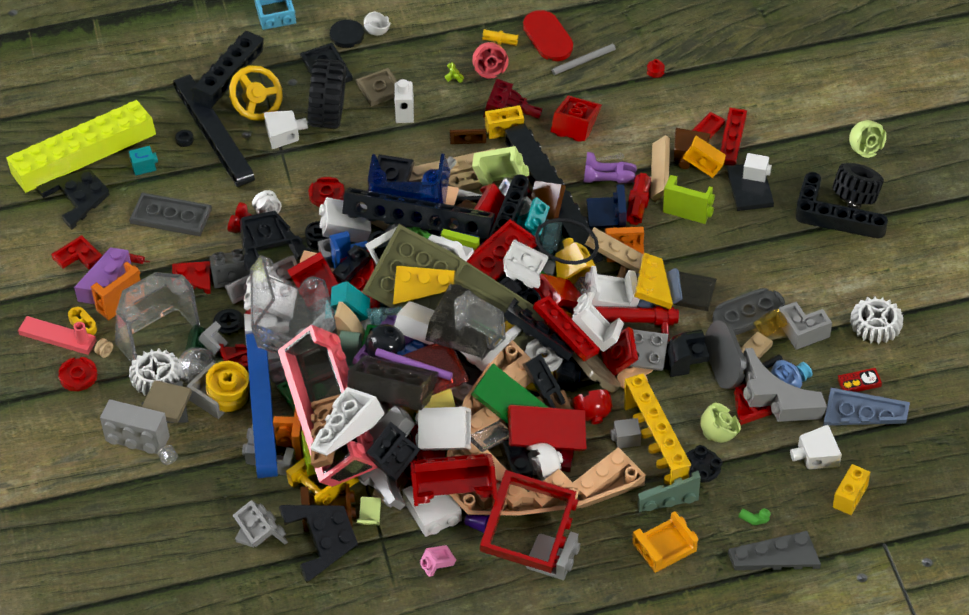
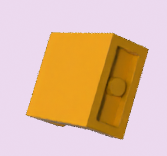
[633,511,698,573]

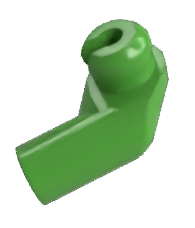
[739,508,771,525]

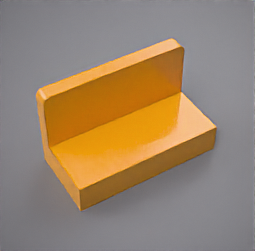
[683,136,726,178]

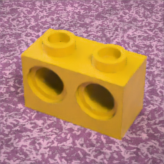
[485,105,524,139]
[833,464,870,515]

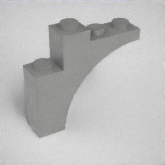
[743,348,827,422]
[355,405,416,510]

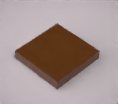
[530,181,566,220]

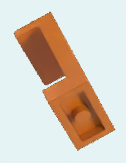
[91,261,143,321]

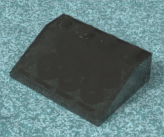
[425,284,502,358]

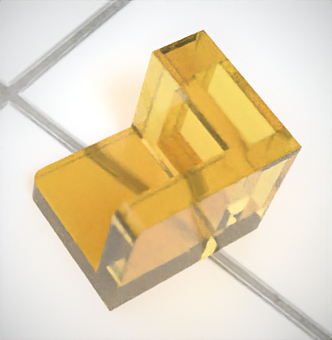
[754,308,788,337]

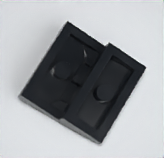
[366,422,420,481]

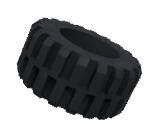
[308,58,346,129]

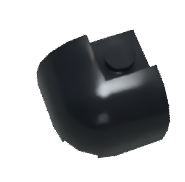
[665,330,710,377]

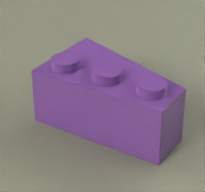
[74,247,131,304]

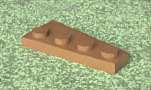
[311,394,341,468]

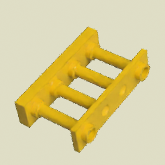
[286,458,361,506]

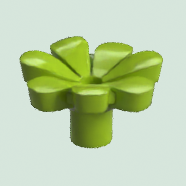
[444,62,464,83]

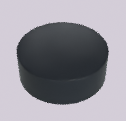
[175,130,194,147]

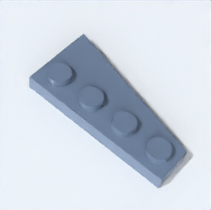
[823,388,910,426]

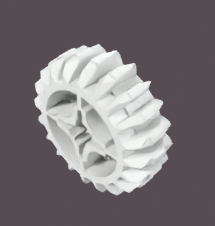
[850,296,903,345]
[129,348,182,396]

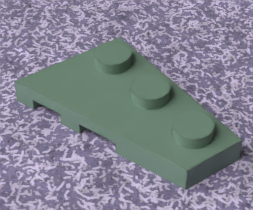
[637,471,701,512]

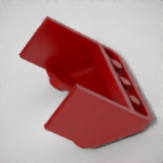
[410,453,498,506]

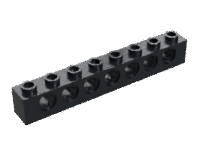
[342,187,495,241]

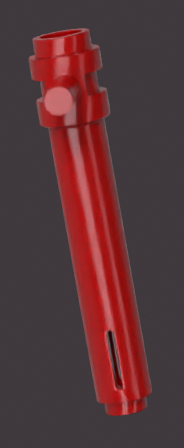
[594,306,679,342]

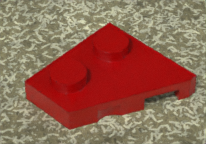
[172,261,211,294]

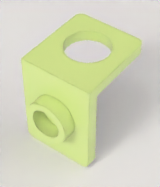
[357,497,381,526]

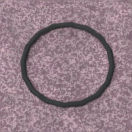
[535,218,599,265]

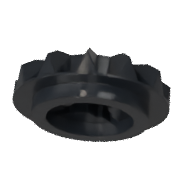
[213,309,244,335]

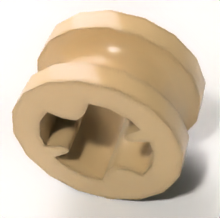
[94,338,113,358]

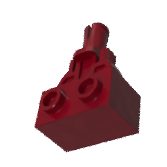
[483,79,543,119]

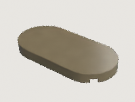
[572,352,621,392]

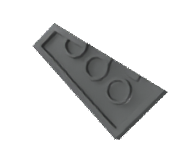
[728,531,821,570]

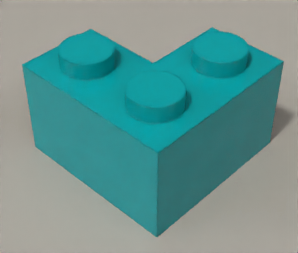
[327,281,370,322]

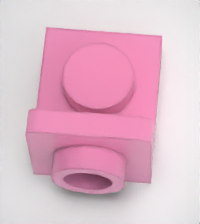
[420,545,456,577]

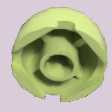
[849,120,886,158]
[700,402,741,443]

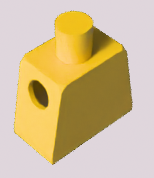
[555,238,597,284]

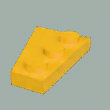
[634,253,673,309]
[393,266,455,305]

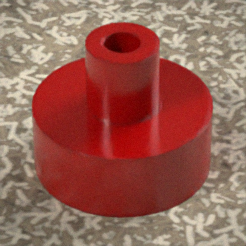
[647,59,665,78]

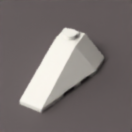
[311,387,385,456]

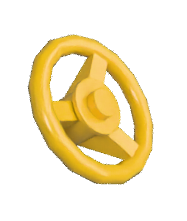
[229,65,283,121]

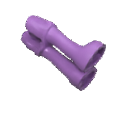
[584,152,637,184]

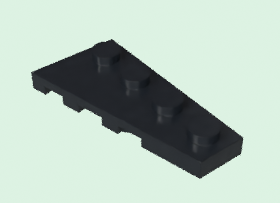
[503,297,574,361]

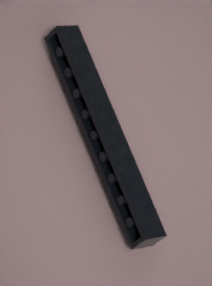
[505,123,603,264]

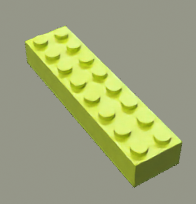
[6,100,156,193]

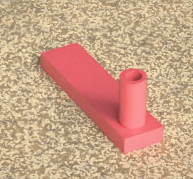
[18,316,97,355]

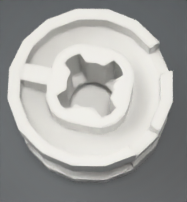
[252,190,282,214]

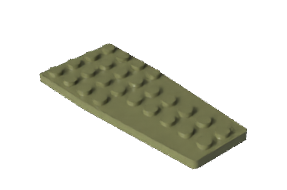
[362,224,545,351]

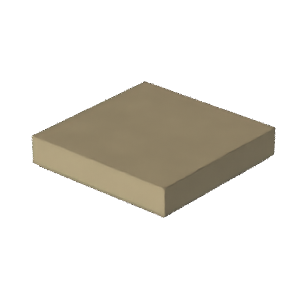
[356,68,397,106]
[142,380,192,423]

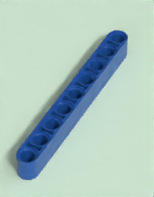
[246,332,278,479]

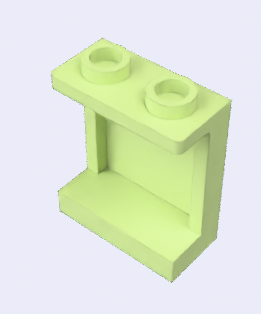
[472,146,529,186]

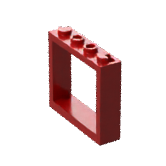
[480,470,579,573]

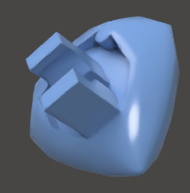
[771,360,802,388]

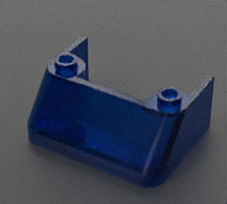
[368,154,450,217]

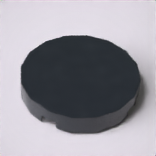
[330,19,364,48]

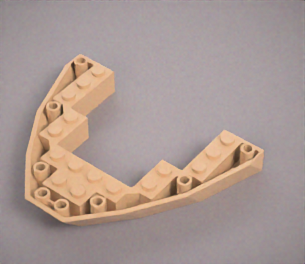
[447,340,646,516]

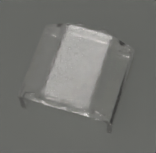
[250,255,336,355]
[115,272,201,363]

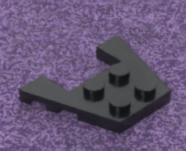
[35,169,110,230]
[240,211,312,271]
[279,505,358,583]

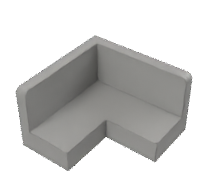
[778,302,832,350]
[186,362,225,419]

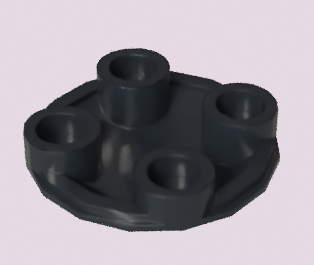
[686,445,722,483]

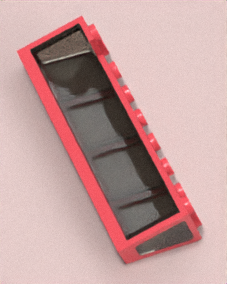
[278,325,379,487]

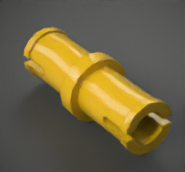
[482,29,519,46]

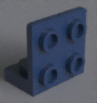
[587,184,627,229]

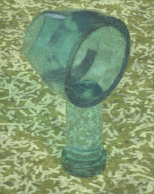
[367,306,402,325]

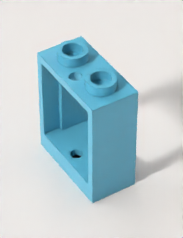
[254,0,296,30]

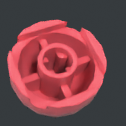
[472,42,509,79]

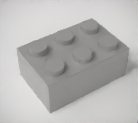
[100,399,170,455]

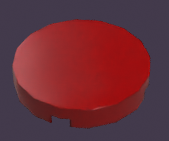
[308,177,345,207]
[58,357,98,392]

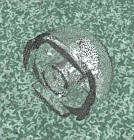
[177,347,215,384]

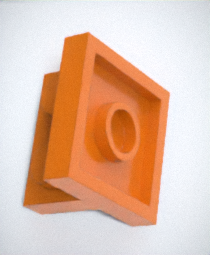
[605,227,644,262]
[273,407,303,460]

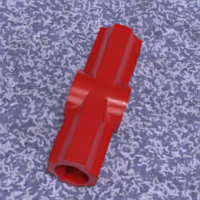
[626,173,651,225]

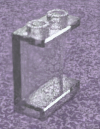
[454,291,506,350]

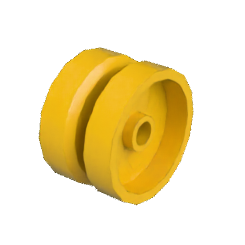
[206,361,249,412]

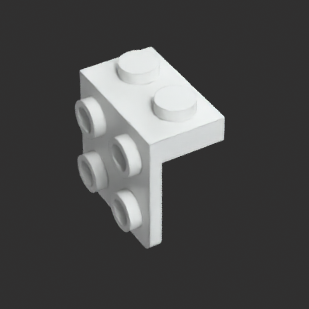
[503,240,548,288]

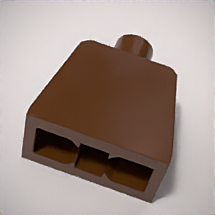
[674,128,710,169]

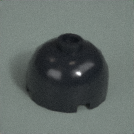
[365,324,405,363]

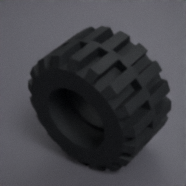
[832,163,884,205]

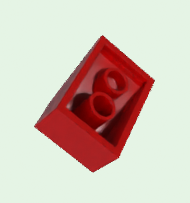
[550,95,602,142]

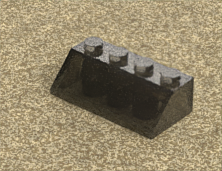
[347,355,439,410]

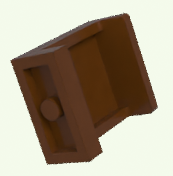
[300,483,356,532]

